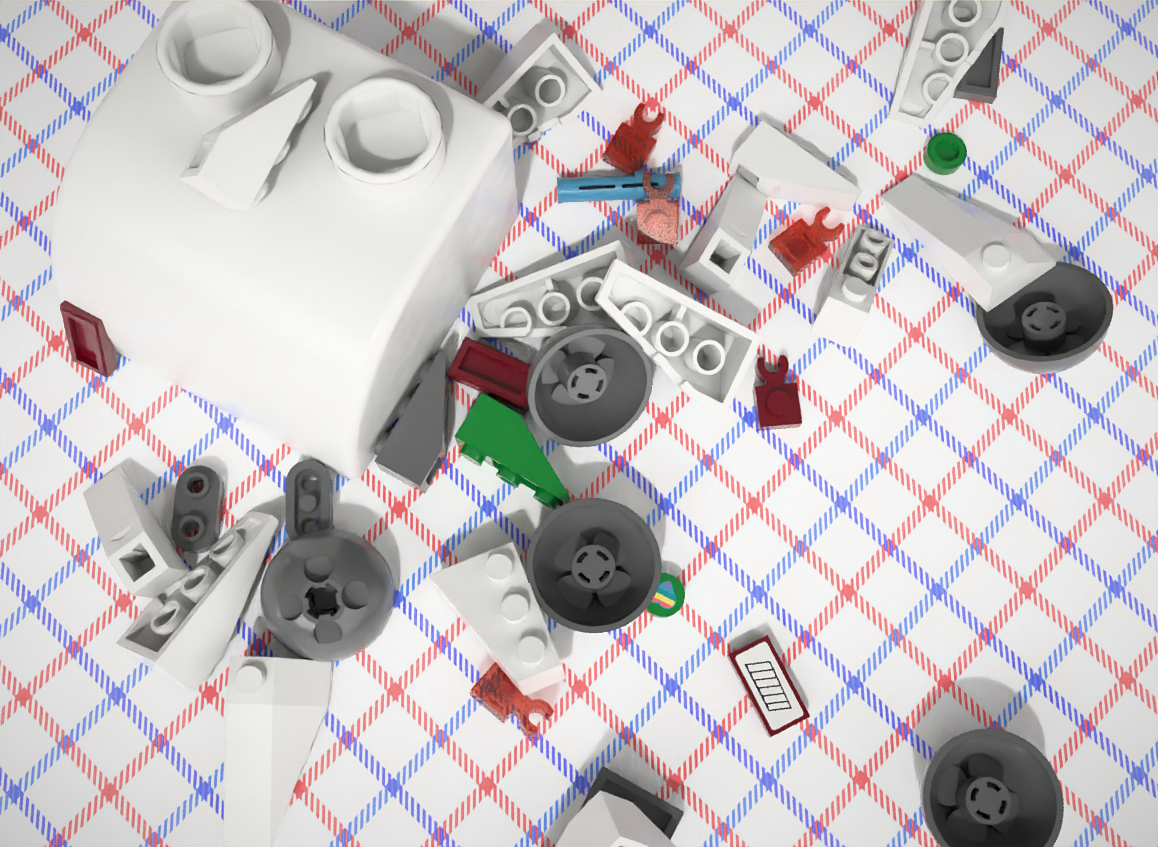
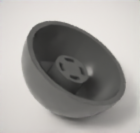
[976,261,1113,374]
[526,323,653,448]
[526,498,662,633]
[260,529,395,662]
[920,729,1064,847]

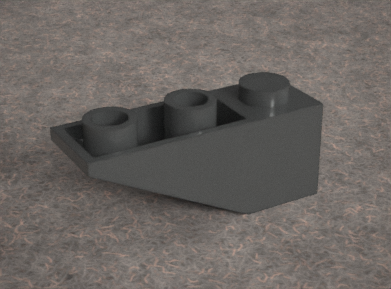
[374,350,450,494]

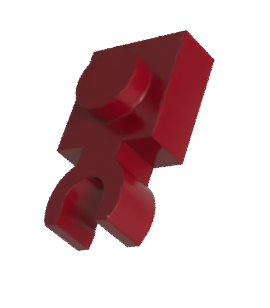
[752,355,802,431]

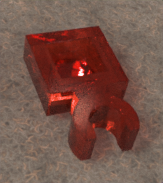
[602,103,664,175]
[636,171,679,244]
[768,207,845,277]
[469,662,554,739]

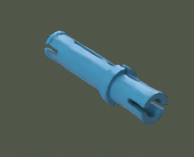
[557,170,681,204]

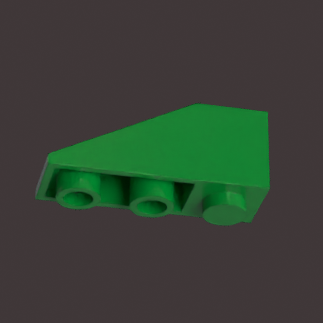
[454,393,571,510]

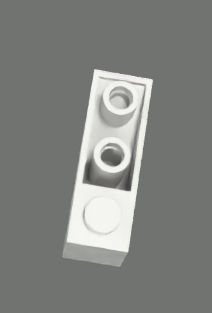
[179,78,317,211]
[728,120,862,212]
[677,174,768,296]
[810,224,895,349]
[83,467,190,598]

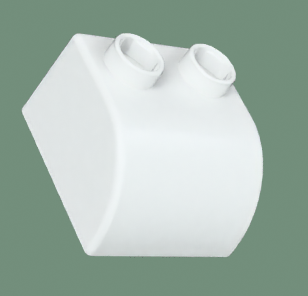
[50,0,519,480]

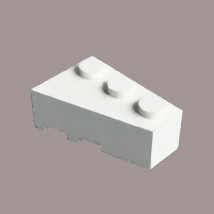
[428,541,566,696]

